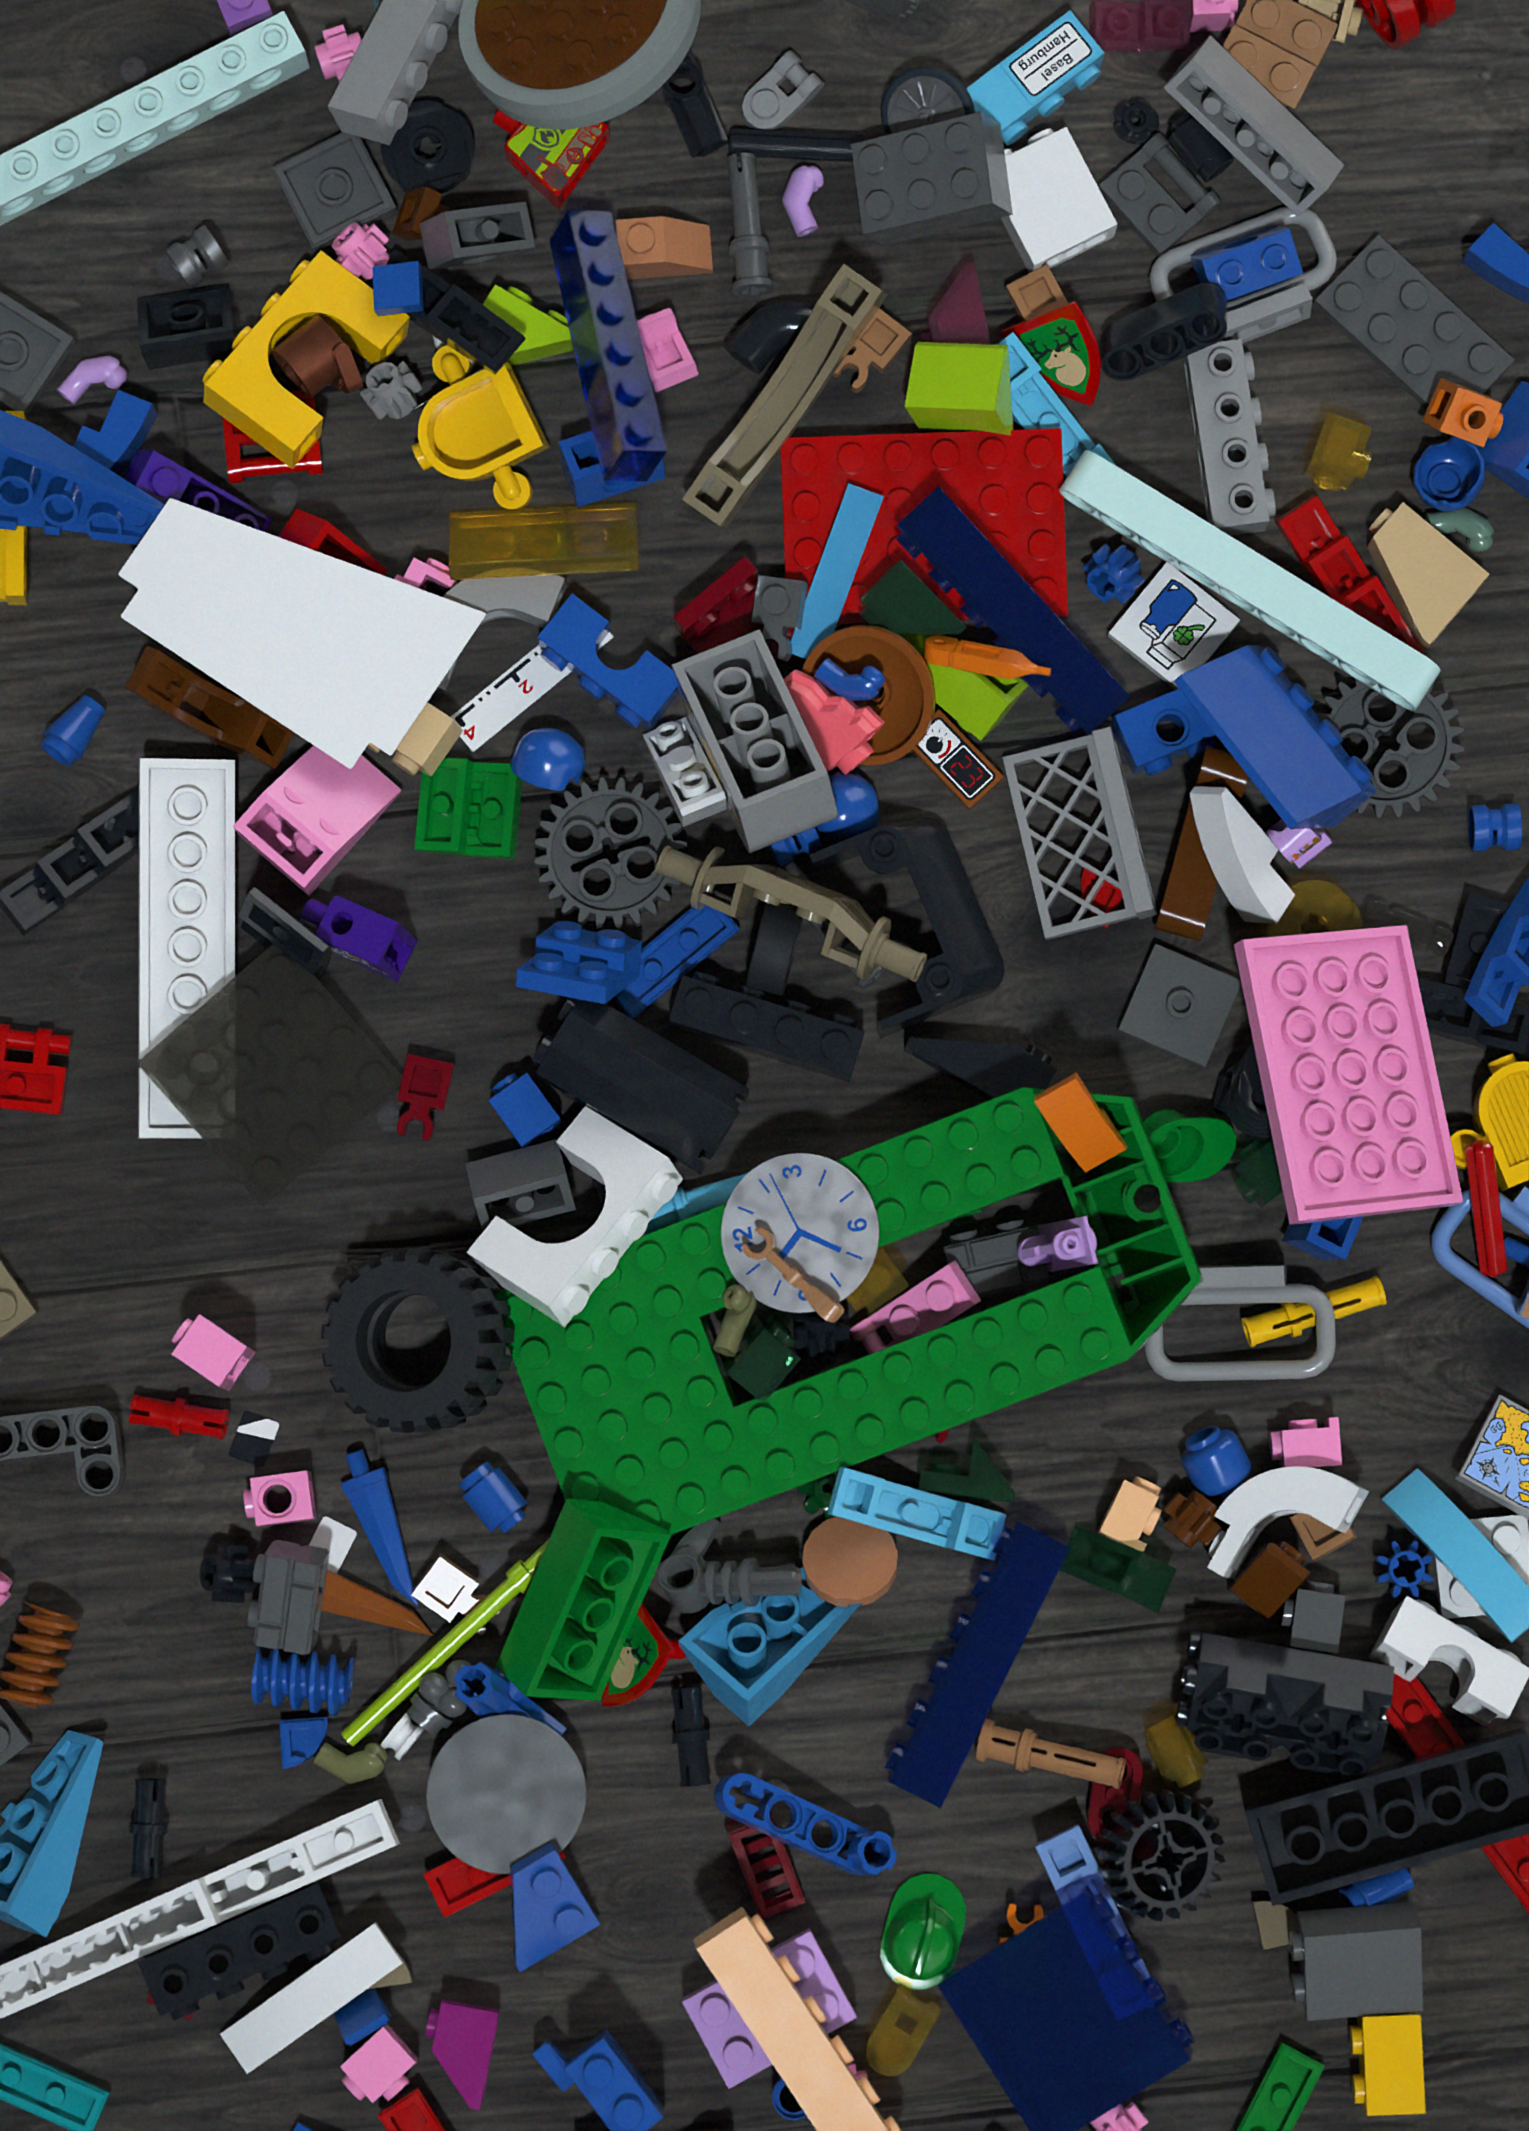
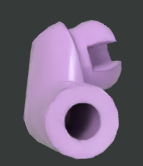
[782,166,824,237]
[56,355,127,405]

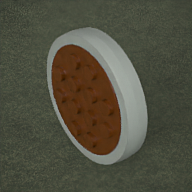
[458,0,701,130]

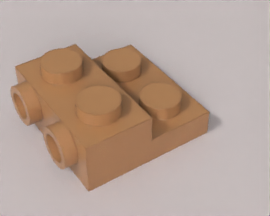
[1223,0,1339,109]

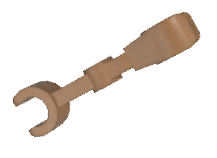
[742,1228,845,1323]

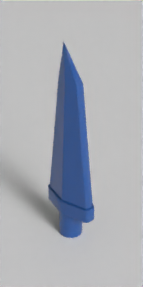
[340,1449,418,1607]

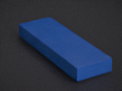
[613,905,740,1020]

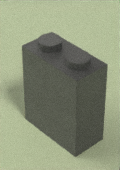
[1290,1902,1423,2021]

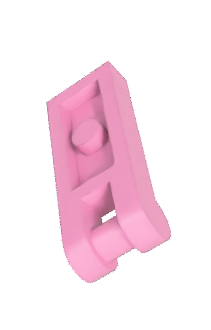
[849,1260,981,1355]

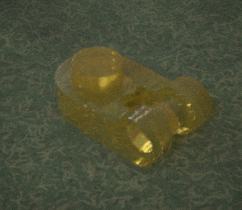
[866,1983,942,2076]

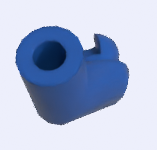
[814,658,885,701]

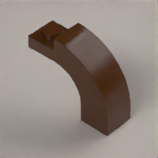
[125,646,295,769]

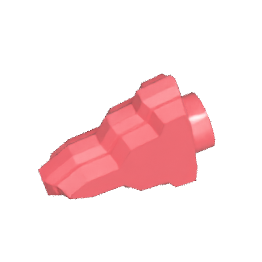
[783,669,885,775]

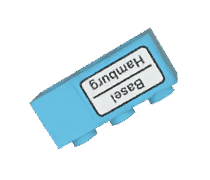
[966,10,1104,145]

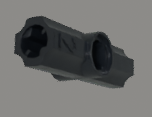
[661,50,728,158]

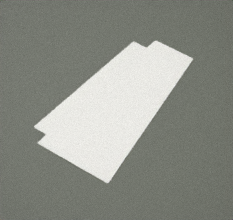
[119,498,486,769]

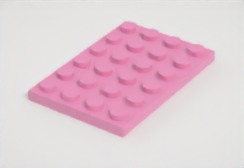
[1234,925,1463,1225]

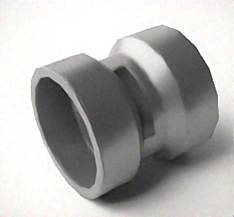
[165,225,229,289]

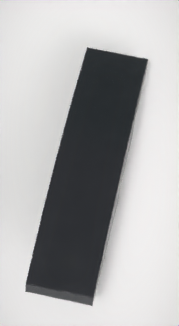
[365,248,525,375]
[0,790,138,936]
[1418,978,1529,1060]

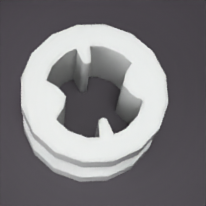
[380,1712,424,1760]

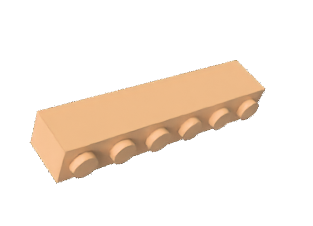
[693,1907,902,2131]

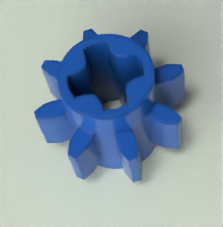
[1083,544,1144,604]
[1374,1541,1434,1598]

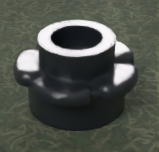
[1114,99,1159,145]

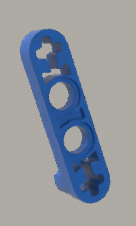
[714,1773,897,1876]

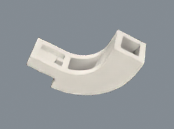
[1207,1466,1369,1580]

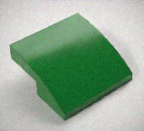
[414,758,523,860]

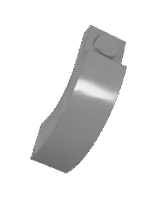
[438,565,567,690]

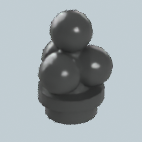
[407,1659,472,1735]

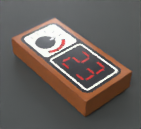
[912,710,1004,811]

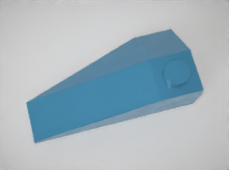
[679,1567,861,1727]
[0,1730,104,1937]

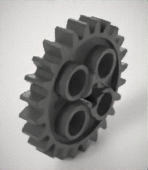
[1316,678,1464,820]
[534,777,687,931]

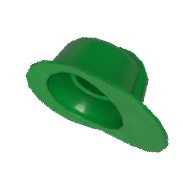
[1143,1109,1236,1183]
[880,1874,966,1990]

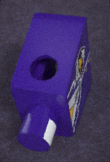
[300,895,418,983]

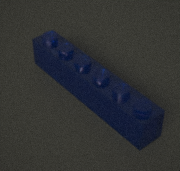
[549,209,667,482]
[895,486,1130,735]
[884,1521,1070,1808]

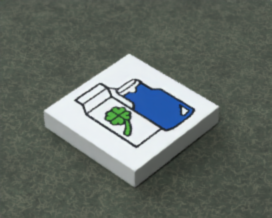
[1108,562,1240,690]

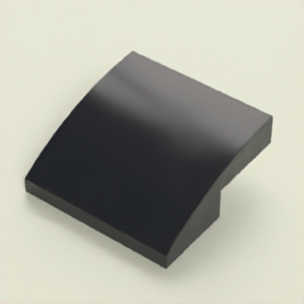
[239,887,332,986]

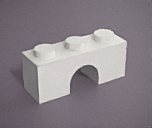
[1368,1596,1529,1732]

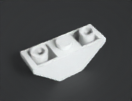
[643,717,727,827]

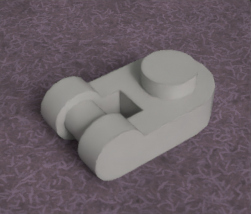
[742,50,825,130]

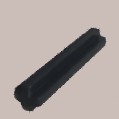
[728,128,865,162]

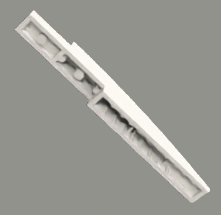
[0,1799,400,2019]

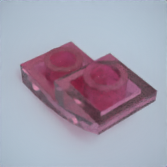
[1089,0,1190,52]

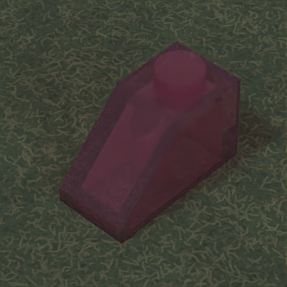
[920,263,991,345]

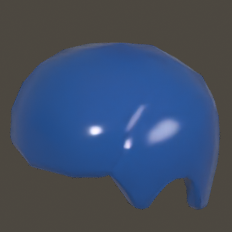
[1413,436,1485,512]
[510,728,585,791]
[815,771,879,846]

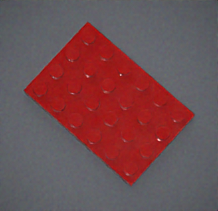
[780,428,1068,625]

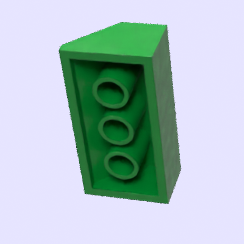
[496,1499,671,1701]

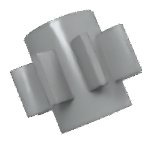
[360,361,423,420]

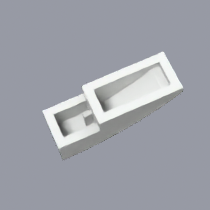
[1190,786,1295,924]

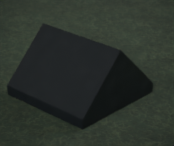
[137,283,238,370]

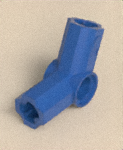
[454,1662,567,1736]

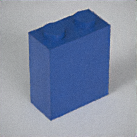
[564,2029,665,2131]

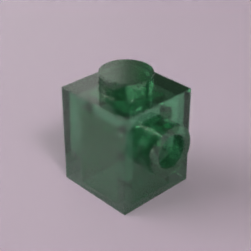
[1233,1138,1283,1208]

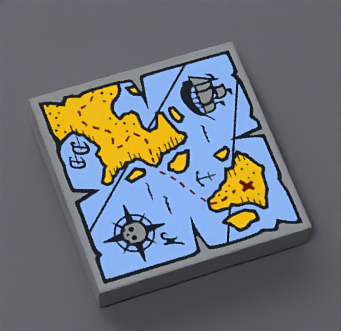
[1455,1395,1529,1520]

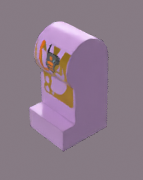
[1266,819,1334,869]

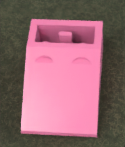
[233,745,402,896]

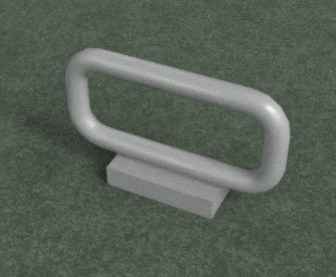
[1149,206,1337,344]
[1144,1264,1336,1382]

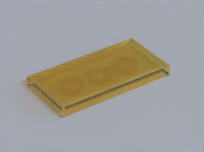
[449,503,639,580]

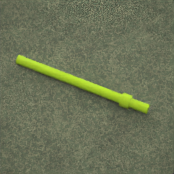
[341,1538,550,1747]

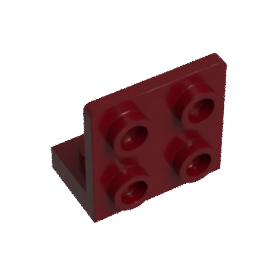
[673,556,795,663]

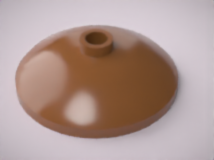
[801,625,936,766]

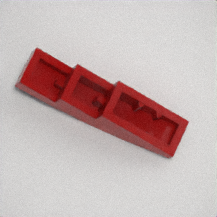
[1274,495,1424,655]

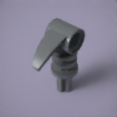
[658,1519,802,1613]

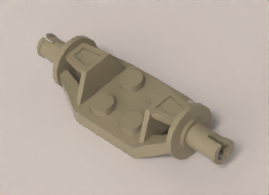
[656,845,927,982]

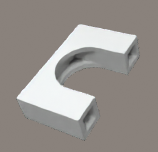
[466,1106,683,1327]

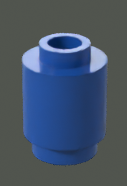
[459,1461,528,1534]

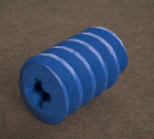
[251,1646,355,1716]

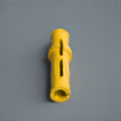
[1241,1275,1387,1347]

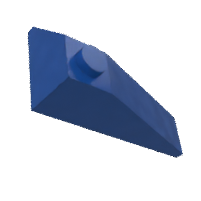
[0,410,165,545]

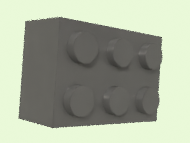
[851,112,1013,246]

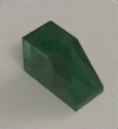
[859,559,967,637]
[1056,1526,1177,1613]

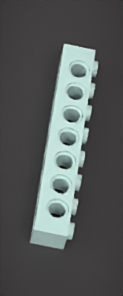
[0,11,310,226]

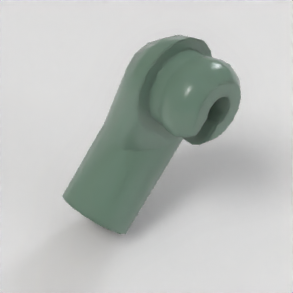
[1426,507,1494,552]

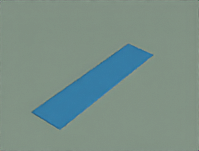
[791,484,884,659]

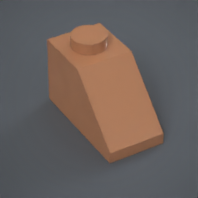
[616,216,713,280]

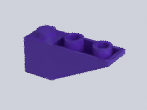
[122,450,272,532]

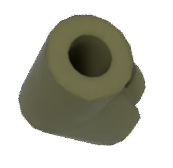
[713,1284,757,1357]
[313,1742,388,1784]

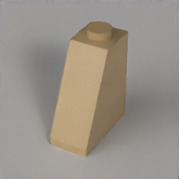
[1367,502,1490,652]

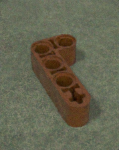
[1154,746,1248,941]

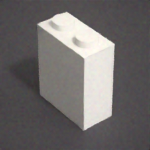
[1001,127,1117,273]

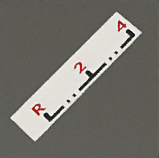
[451,632,614,752]

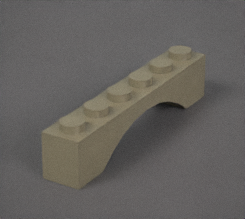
[682,263,888,528]

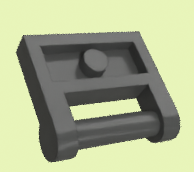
[1098,132,1223,257]

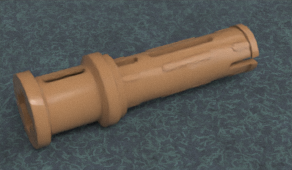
[976,1719,1126,1789]

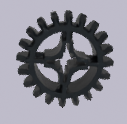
[1095,1789,1226,1922]

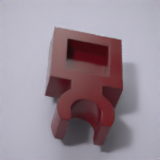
[397,1054,455,1142]

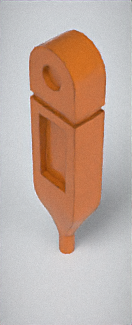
[924,636,1051,679]

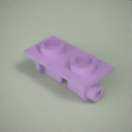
[1017,1216,1098,1272]

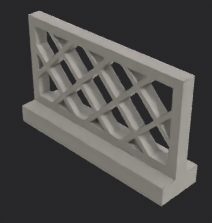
[1002,727,1158,940]

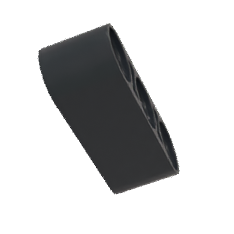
[1101,283,1227,382]

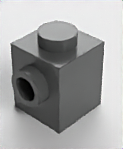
[1280,1581,1346,1654]

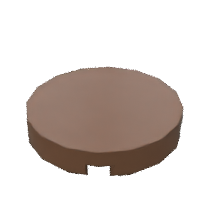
[802,1517,898,1607]

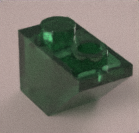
[723,1313,800,1403]

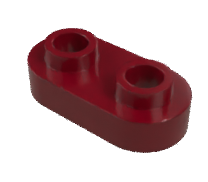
[1087,1747,1143,1844]

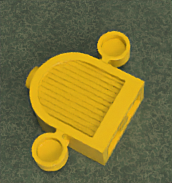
[412,345,550,510]
[1450,1053,1529,1192]

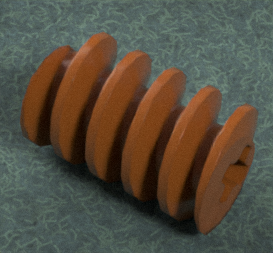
[0,1602,80,1709]

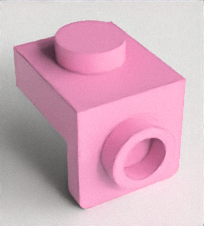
[628,308,699,393]
[394,558,457,593]

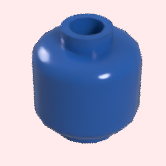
[1181,1425,1252,1500]

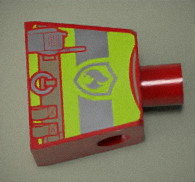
[493,109,610,210]

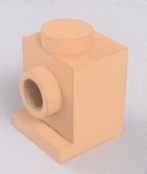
[1096,1476,1162,1554]

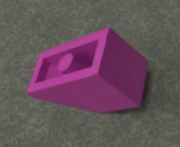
[425,1999,501,2111]

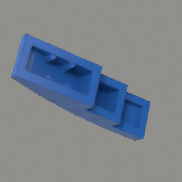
[1464,877,1529,1027]

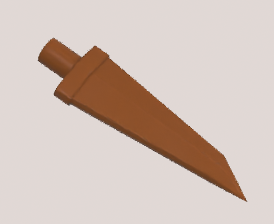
[322,1569,435,1637]

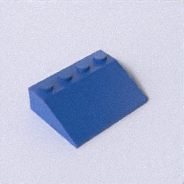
[1174,645,1377,830]

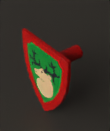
[1000,301,1101,407]
[602,1604,685,1707]

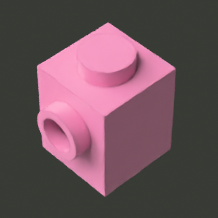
[340,2024,419,2103]

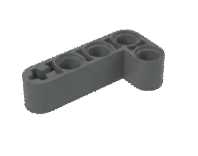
[0,1406,126,1498]

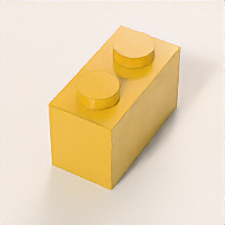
[1349,2012,1426,2116]

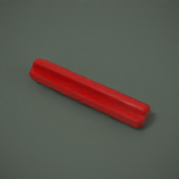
[1465,1140,1508,1277]

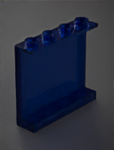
[937,1885,1195,2131]

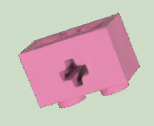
[172,1314,256,1391]

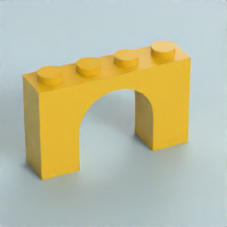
[202,251,410,469]

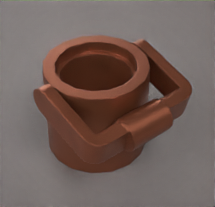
[272,315,363,398]

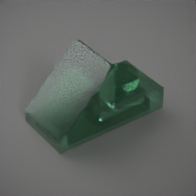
[917,1439,1015,1504]

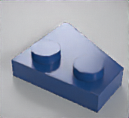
[510,1842,600,1972]

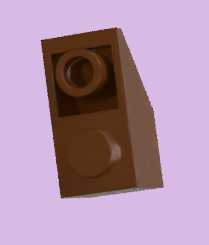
[1227,1541,1310,1619]

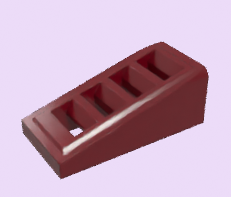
[724,1811,805,1920]

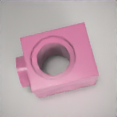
[243,1470,317,1527]

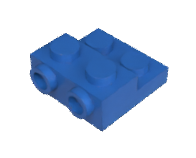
[516,921,642,1004]

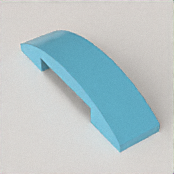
[997,332,1116,482]
[827,1467,1006,1561]
[1381,1468,1529,1643]

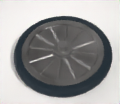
[881,66,975,135]

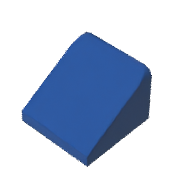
[334,1988,392,2046]

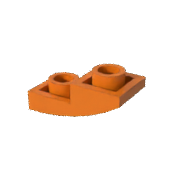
[1034,1072,1127,1172]

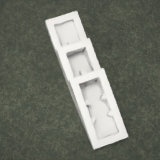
[220,1922,404,2074]

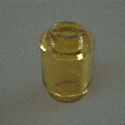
[1144,1714,1209,1789]

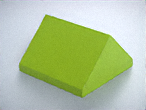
[904,342,1013,436]

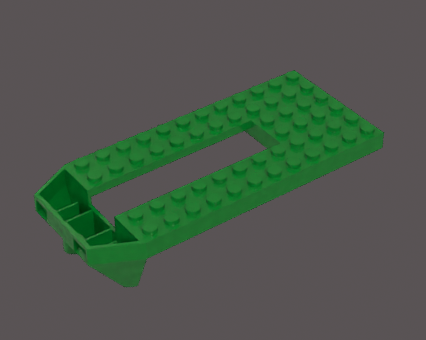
[493,1087,1204,1535]

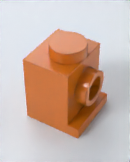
[1422,378,1503,448]

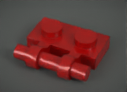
[0,1024,72,1116]

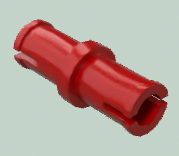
[129,1394,230,1440]

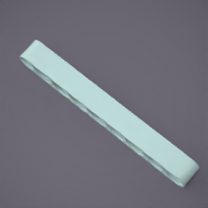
[1059,450,1441,711]

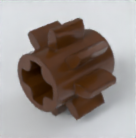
[1162,1489,1222,1549]

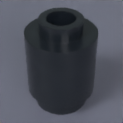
[1168,112,1235,183]

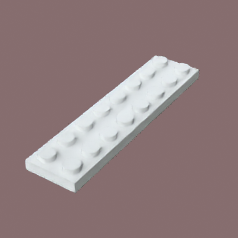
[138,758,235,1139]

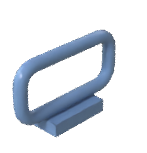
[1431,1184,1529,1329]

